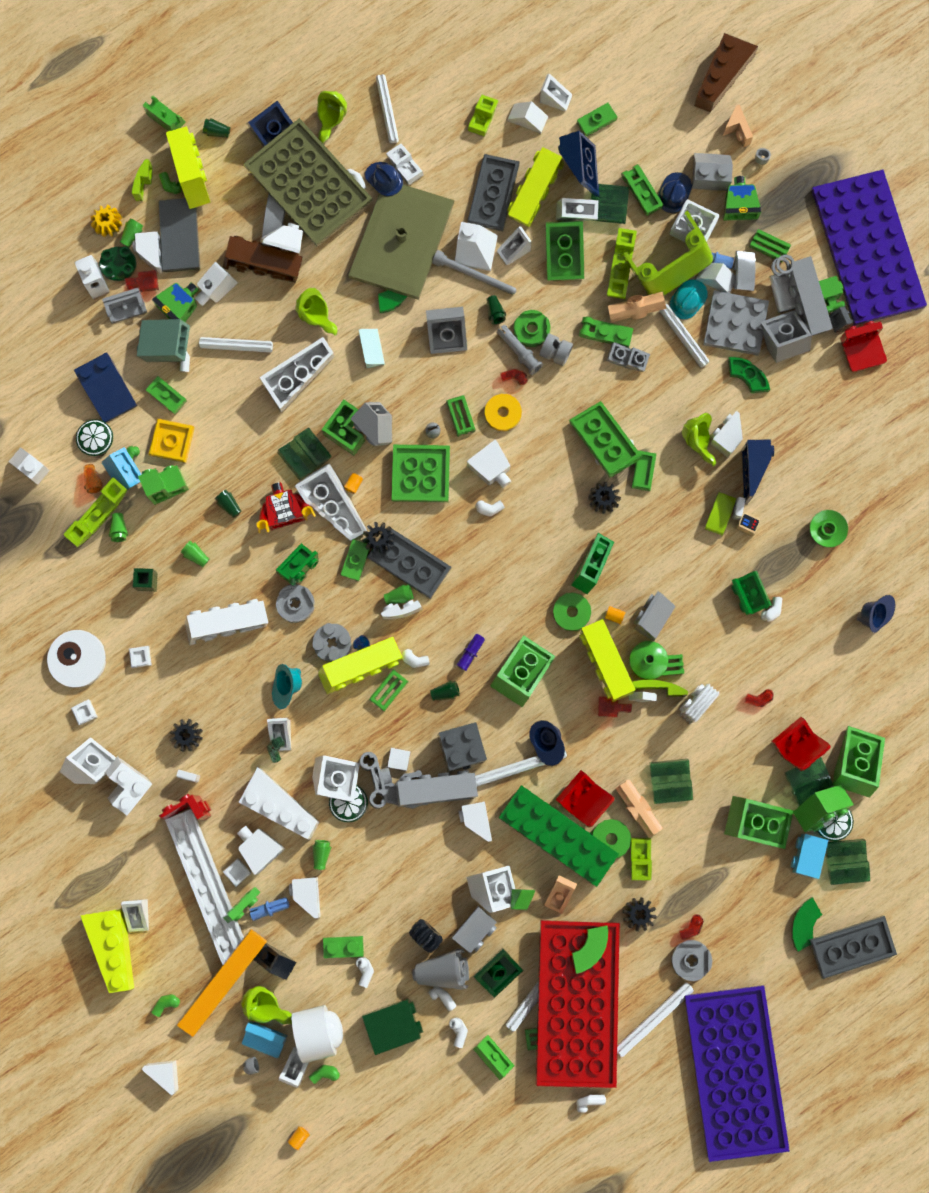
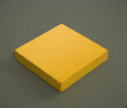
[149,419,195,463]

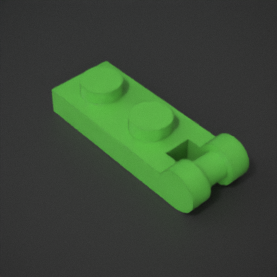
[621,164,663,216]
[579,317,634,348]

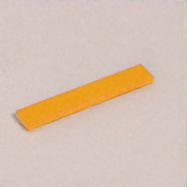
[177,929,267,1037]

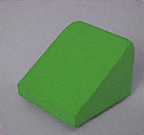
[511,889,535,910]

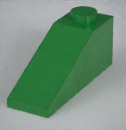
[571,533,614,594]

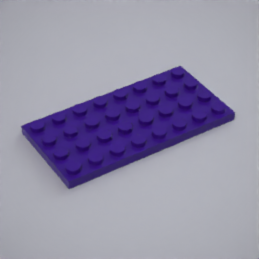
[811,170,927,326]
[685,985,790,1162]

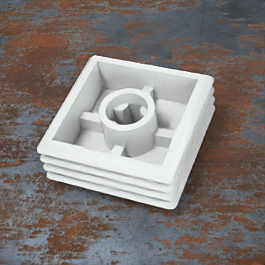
[670,200,719,242]
[679,684,719,724]

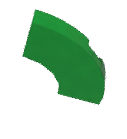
[378,290,408,314]
[728,357,770,393]
[791,897,822,952]

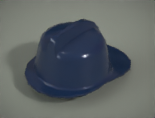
[365,162,403,196]
[658,172,692,213]
[857,595,896,633]
[529,720,565,766]

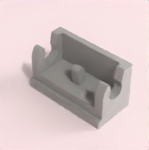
[102,288,147,324]

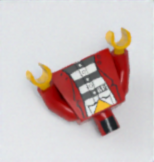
[257,482,316,533]

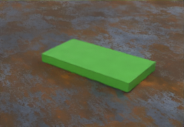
[569,401,642,478]

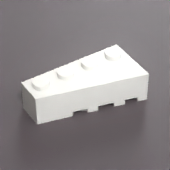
[260,337,334,412]
[185,599,268,645]
[239,767,319,840]

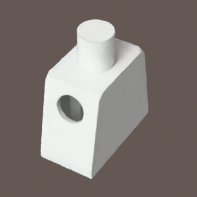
[74,255,110,299]
[195,262,238,306]
[467,440,511,488]
[237,826,285,875]

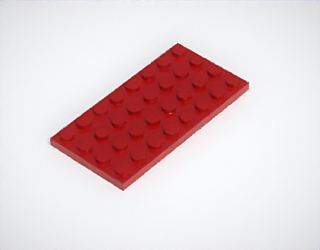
[535,920,620,1088]

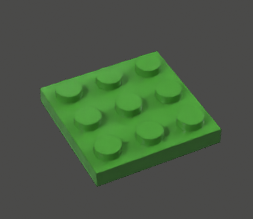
[392,444,450,503]

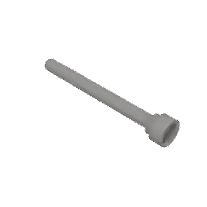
[432,250,516,295]

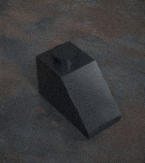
[253,943,296,980]

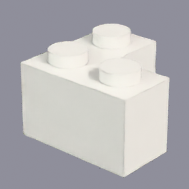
[105,756,152,815]

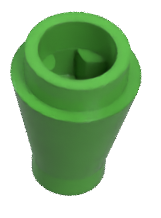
[120,218,143,248]
[109,513,128,542]
[181,541,210,568]
[384,584,414,605]
[312,840,332,870]

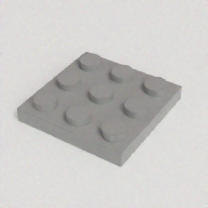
[703,290,769,356]

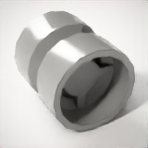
[539,333,573,366]

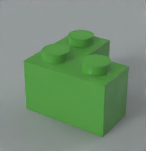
[321,399,365,456]
[138,465,189,505]
[793,785,854,832]

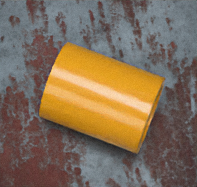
[344,473,363,494]
[605,606,626,625]
[288,1126,310,1150]

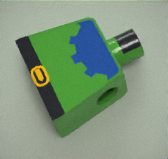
[723,176,761,221]
[152,282,199,322]

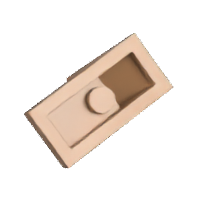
[723,104,753,147]
[544,876,577,914]

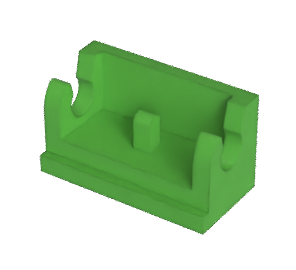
[142,96,186,131]

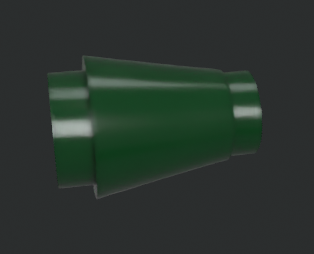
[203,118,231,138]
[486,295,506,325]
[215,489,242,518]
[430,680,460,701]

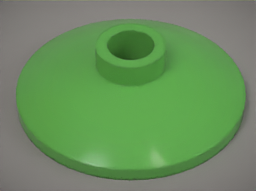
[810,510,848,548]
[629,641,668,680]

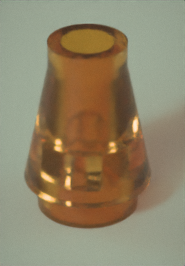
[83,464,103,494]

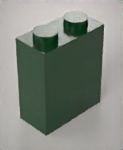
[362,998,424,1055]

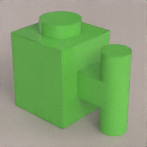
[819,276,845,313]

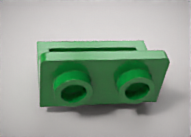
[276,543,319,586]
[731,571,772,615]

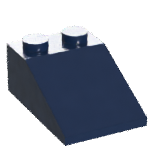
[246,101,293,147]
[558,131,599,197]
[74,352,138,423]
[742,439,774,505]

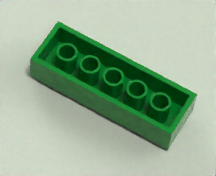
[499,785,619,887]

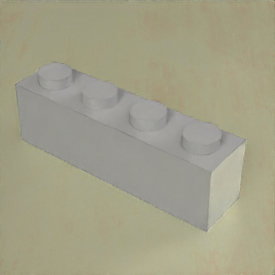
[395,770,478,807]

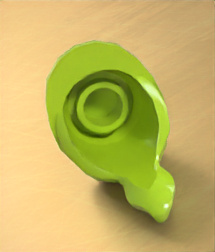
[317,91,347,143]
[295,288,338,336]
[682,413,716,466]
[241,986,292,1025]

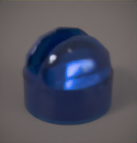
[353,635,370,651]

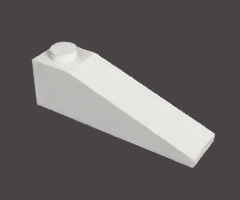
[295,463,367,541]

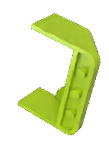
[623,210,713,296]

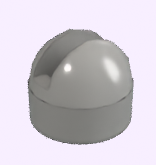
[755,148,771,165]
[425,422,441,438]
[243,1057,259,1075]

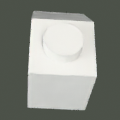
[556,198,598,221]
[133,232,163,274]
[8,447,50,485]
[459,802,492,842]
[289,877,320,918]

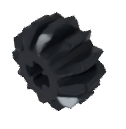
[588,482,621,514]
[362,522,395,554]
[170,719,203,752]
[623,897,657,932]
[409,919,443,953]

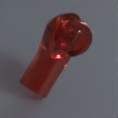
[500,369,528,385]
[744,689,774,707]
[679,914,704,940]

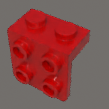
[840,321,887,372]
[772,717,831,771]
[556,770,614,828]
[159,794,211,820]

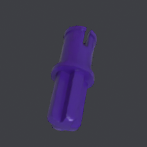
[456,634,485,671]

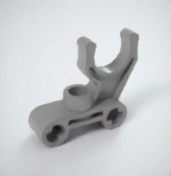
[359,752,428,809]

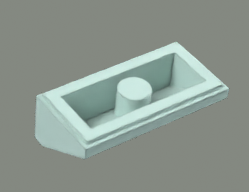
[359,329,385,368]

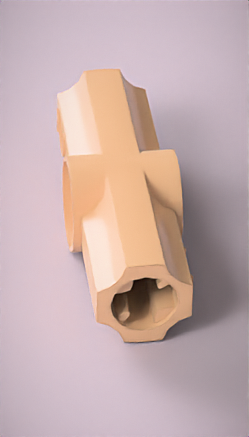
[608,292,666,322]
[615,779,663,838]

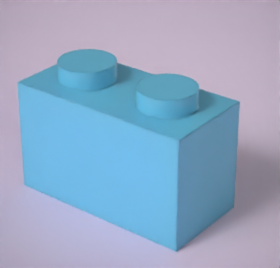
[791,834,828,879]

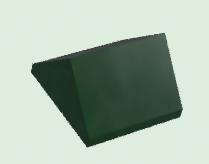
[473,947,524,998]

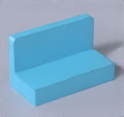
[102,447,142,490]
[242,1021,288,1058]

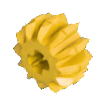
[90,205,122,237]

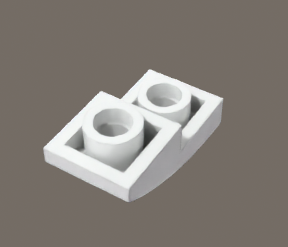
[381,600,422,619]

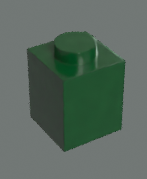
[133,568,158,592]

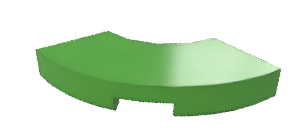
[571,926,608,974]

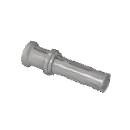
[497,325,543,375]

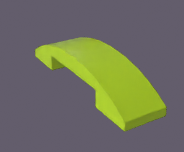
[607,228,637,299]
[63,477,128,547]
[626,680,688,697]

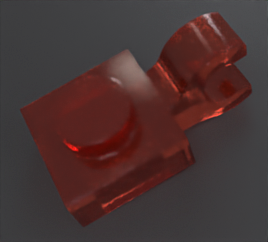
[125,270,159,292]
[598,697,632,718]

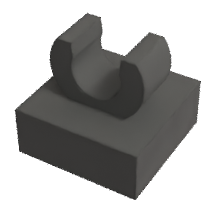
[829,306,853,333]

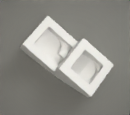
[386,144,424,185]

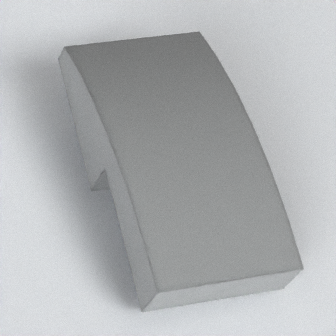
[733,251,755,291]
[606,342,650,372]

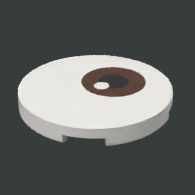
[47,630,106,688]

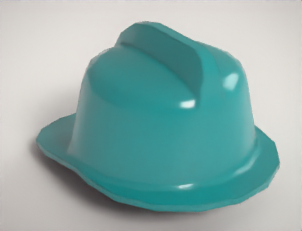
[670,279,708,319]
[272,664,302,709]

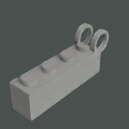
[771,255,833,336]

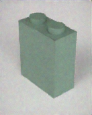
[137,319,190,362]

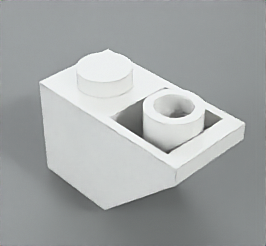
[710,411,743,458]

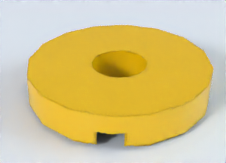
[485,394,522,432]

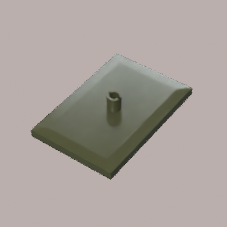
[244,118,372,246]
[348,185,454,300]

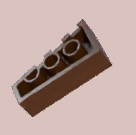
[694,33,758,113]
[222,236,303,283]

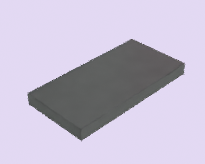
[467,154,520,231]
[159,198,200,272]
[367,526,452,599]
[809,915,897,979]

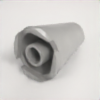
[412,948,469,990]

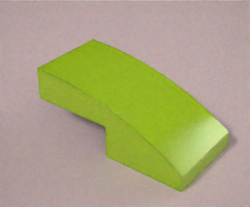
[468,95,499,137]
[132,159,153,201]
[705,492,737,536]
[631,838,652,880]

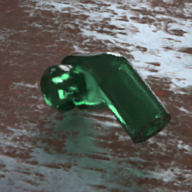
[267,737,285,763]

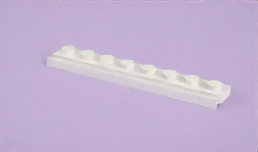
[165,809,244,965]

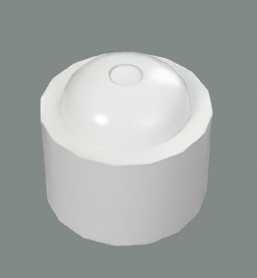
[292,1005,343,1064]

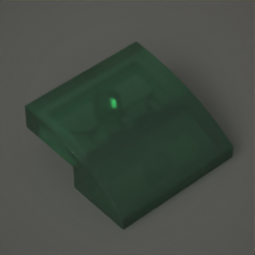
[591,184,629,224]
[277,428,332,481]
[784,757,834,806]
[649,759,693,804]
[826,839,870,885]

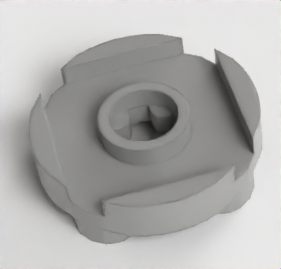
[276,584,315,623]
[313,623,351,662]
[671,940,712,981]

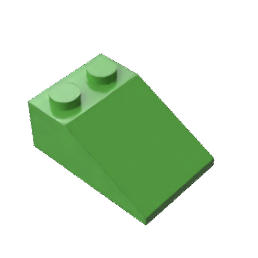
[546,220,584,280]
[490,635,556,707]
[832,726,885,798]
[724,796,793,849]

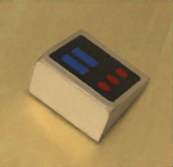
[736,512,761,537]

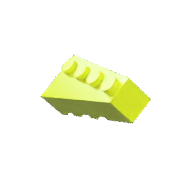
[166,126,211,209]
[507,147,565,227]
[579,619,635,702]
[318,637,402,694]
[80,909,134,993]

